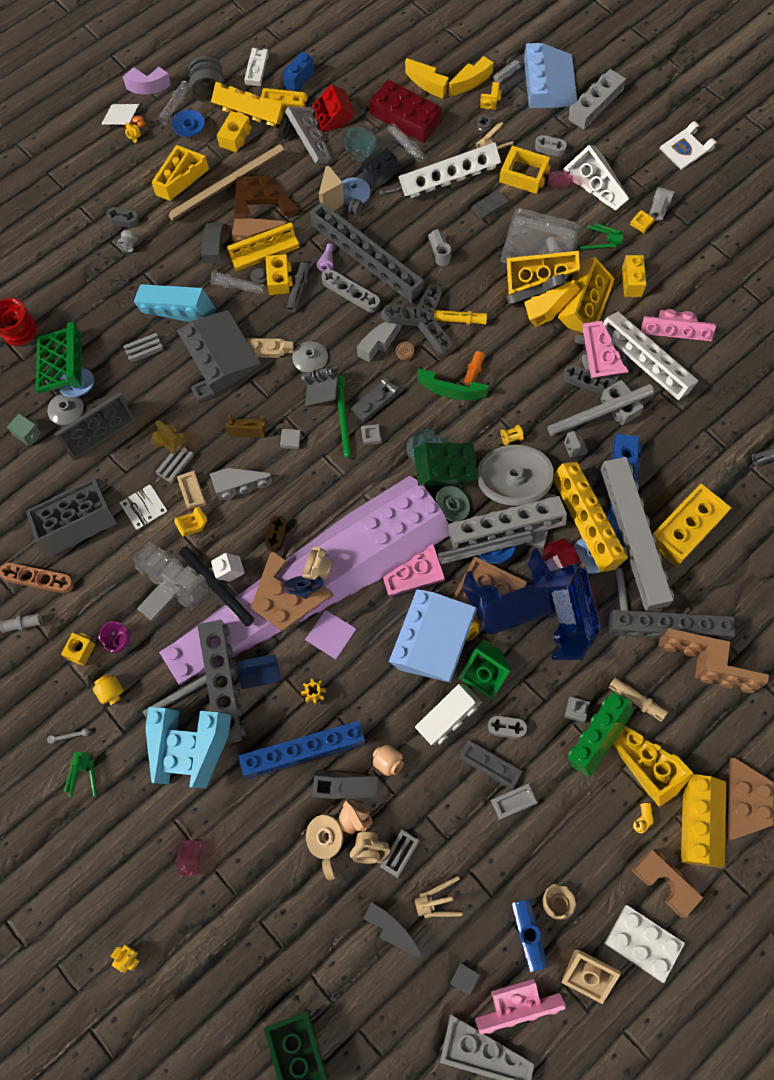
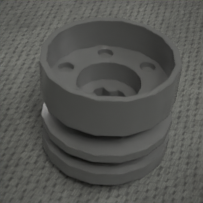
[188,56,224,103]

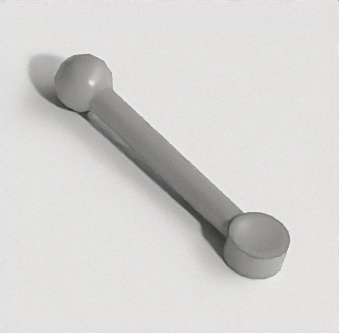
[47,728,90,744]

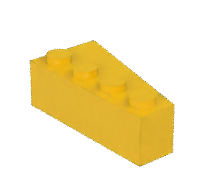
[211,82,287,127]
[507,251,580,295]

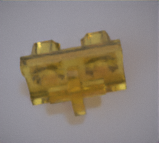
[151,420,185,454]

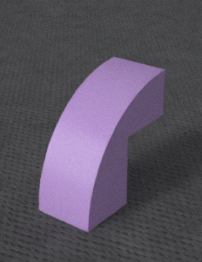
[123,67,171,94]

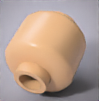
[373,745,404,776]

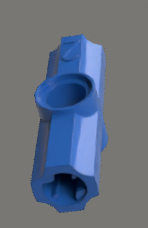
[511,899,548,972]

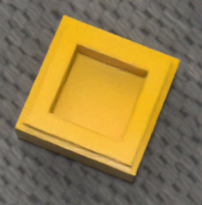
[630,210,655,233]

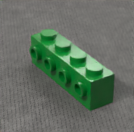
[568,692,634,778]

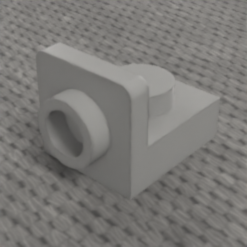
[564,431,588,459]

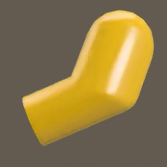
[633,803,653,833]

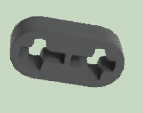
[106,207,139,228]

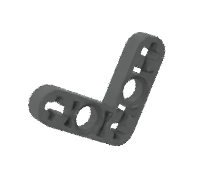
[506,274,567,305]
[563,348,627,395]

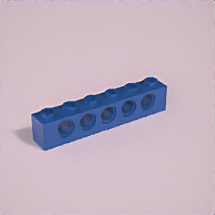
[608,434,641,547]
[239,721,365,779]

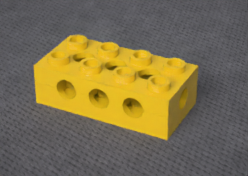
[654,484,731,568]

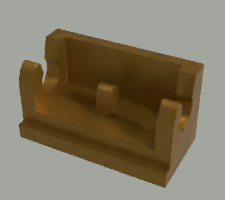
[225,415,266,438]

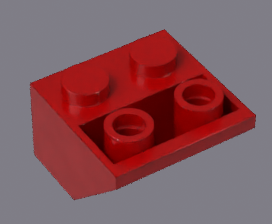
[312,84,356,132]

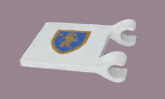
[660,121,716,170]

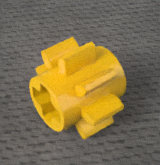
[301,679,326,705]
[111,944,139,973]

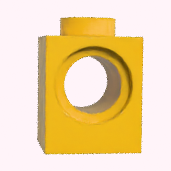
[61,633,95,666]

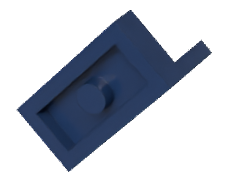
[236,654,281,689]

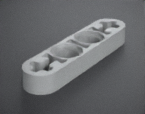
[322,270,380,312]

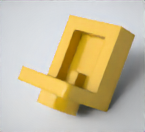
[480,82,502,110]
[174,506,207,537]

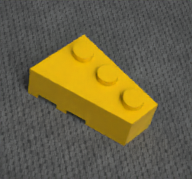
[152,145,209,201]

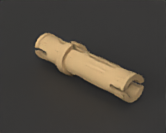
[608,677,668,722]

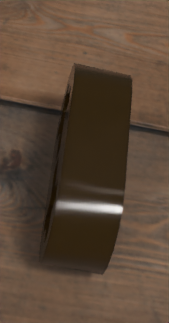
[265,516,287,552]

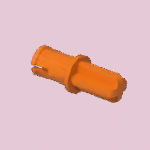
[464,351,485,386]

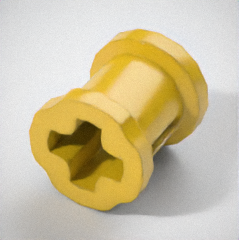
[500,425,524,446]

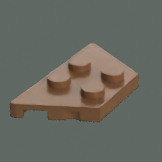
[728,758,774,840]

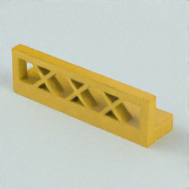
[227,223,300,272]

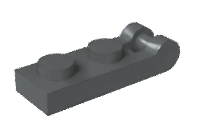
[351,377,401,423]

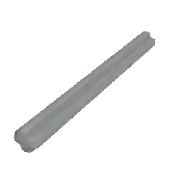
[547,384,654,436]

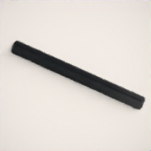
[179,547,254,627]

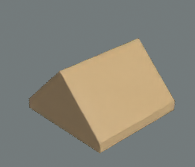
[319,166,344,211]
[561,950,621,1004]

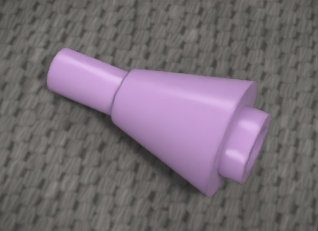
[317,243,334,272]

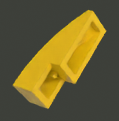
[448,56,494,96]
[405,58,449,99]

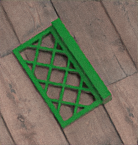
[35,322,82,394]

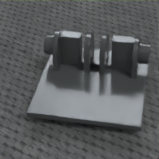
[301,366,339,406]

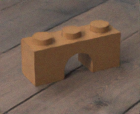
[631,850,703,918]

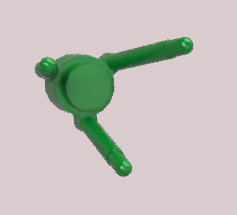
[580,223,624,250]
[64,752,97,797]

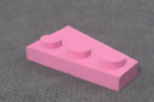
[582,321,628,379]
[383,544,445,597]

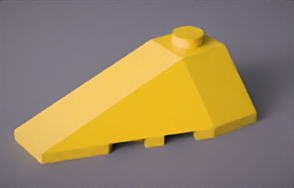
[612,726,693,807]

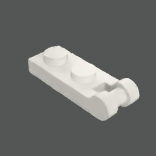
[244,48,269,86]

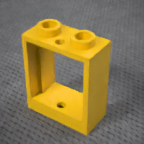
[499,146,551,194]

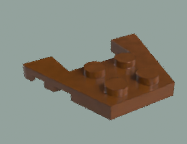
[234,176,299,219]

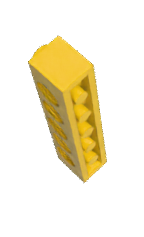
[553,462,628,572]

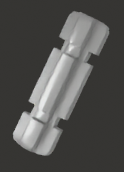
[493,60,521,83]

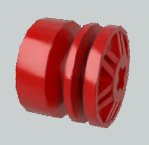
[0,298,38,346]

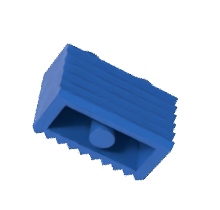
[282,51,315,92]

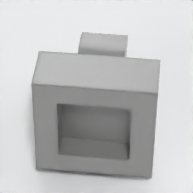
[564,697,590,723]

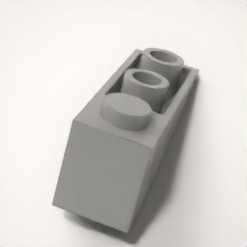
[210,468,272,501]

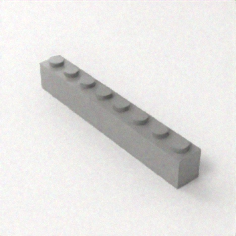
[601,457,674,611]

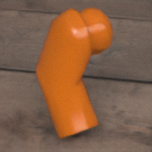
[122,116,146,129]

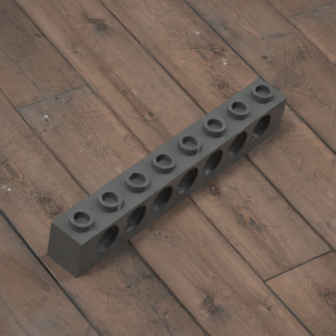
[310,202,424,303]

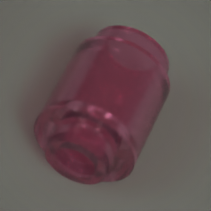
[548,170,573,189]

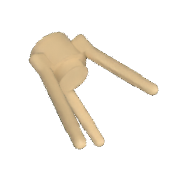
[476,122,514,150]
[415,876,463,918]

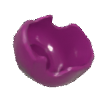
[98,621,131,653]

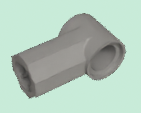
[649,186,674,221]
[428,229,451,266]

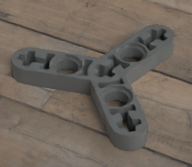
[381,284,452,354]

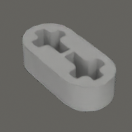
[535,135,567,156]
[487,716,527,739]

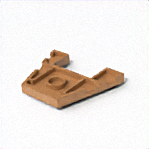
[251,552,334,632]

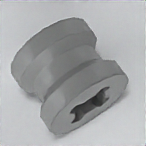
[117,230,138,252]

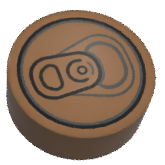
[396,342,414,361]

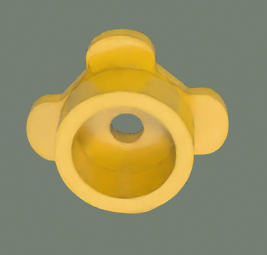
[125,123,141,143]

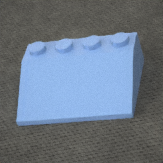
[524,43,577,108]
[389,589,477,682]

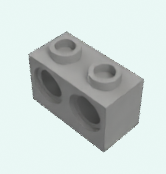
[601,380,644,426]

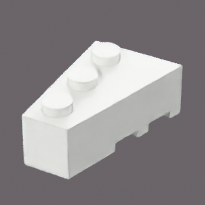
[415,684,482,745]

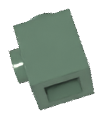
[7,414,41,446]

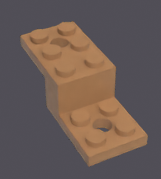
[658,628,769,693]

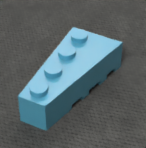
[134,284,216,322]

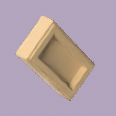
[177,471,206,511]

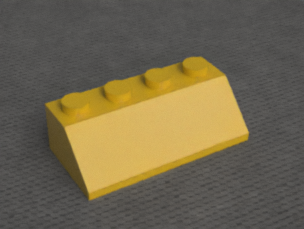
[558,257,615,333]
[681,774,726,868]

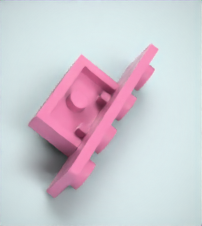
[641,309,716,341]
[475,979,566,1034]

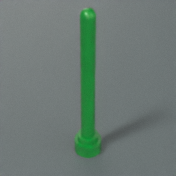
[337,375,351,458]

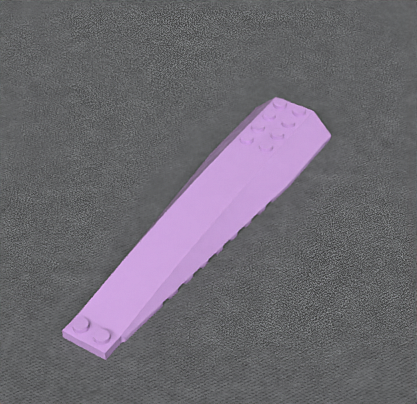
[159,476,449,686]

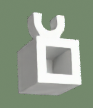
[209,553,245,582]

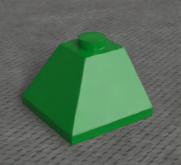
[459,639,511,700]

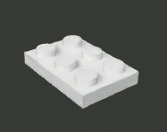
[604,905,685,983]

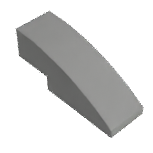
[357,322,403,363]

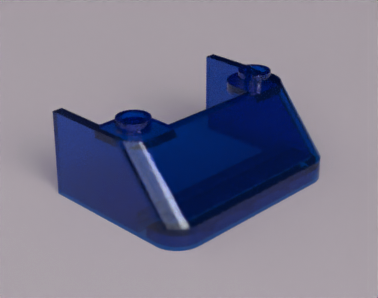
[462,548,556,634]
[535,563,599,660]

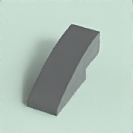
[201,222,224,263]
[363,903,421,958]

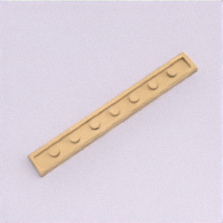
[169,144,284,221]

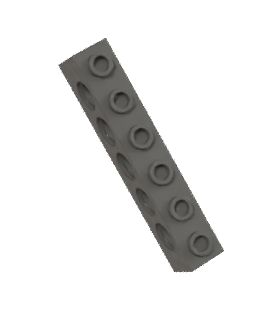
[609,610,735,642]
[197,620,246,745]

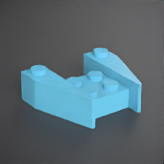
[145,707,231,788]

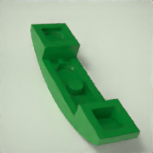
[417,368,489,400]

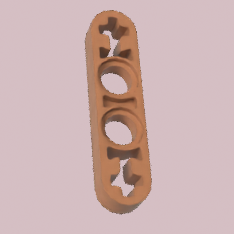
[0,563,74,593]

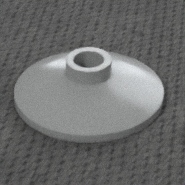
[292,341,328,373]
[47,394,84,426]

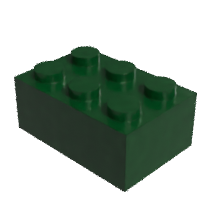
[414,443,478,486]
[263,1010,330,1080]

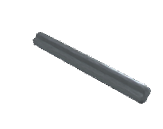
[438,530,533,564]

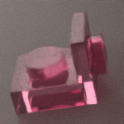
[175,840,202,877]

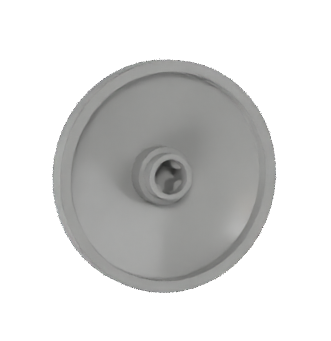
[477,445,553,506]

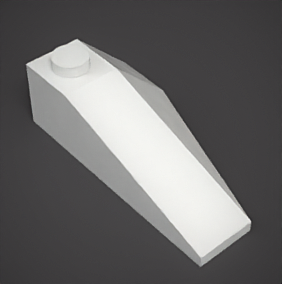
[564,145,630,210]

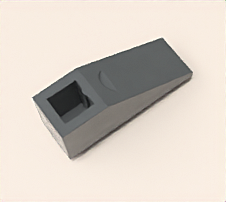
[312,770,378,799]

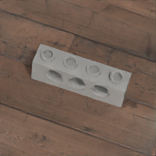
[568,69,626,130]

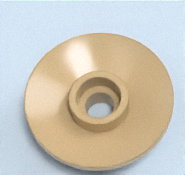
[306,815,343,859]

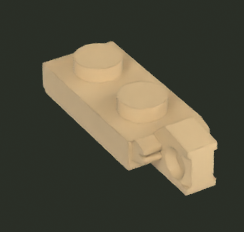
[246,338,294,358]

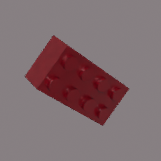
[369,79,442,143]

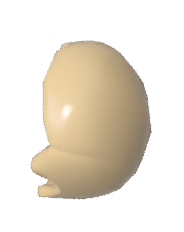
[542,884,576,920]

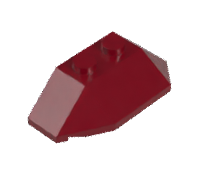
[537,538,596,614]

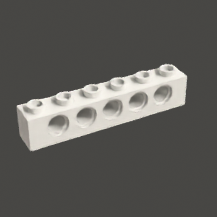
[399,142,501,198]
[603,312,698,400]

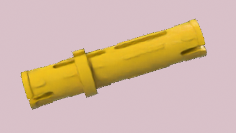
[433,310,487,325]

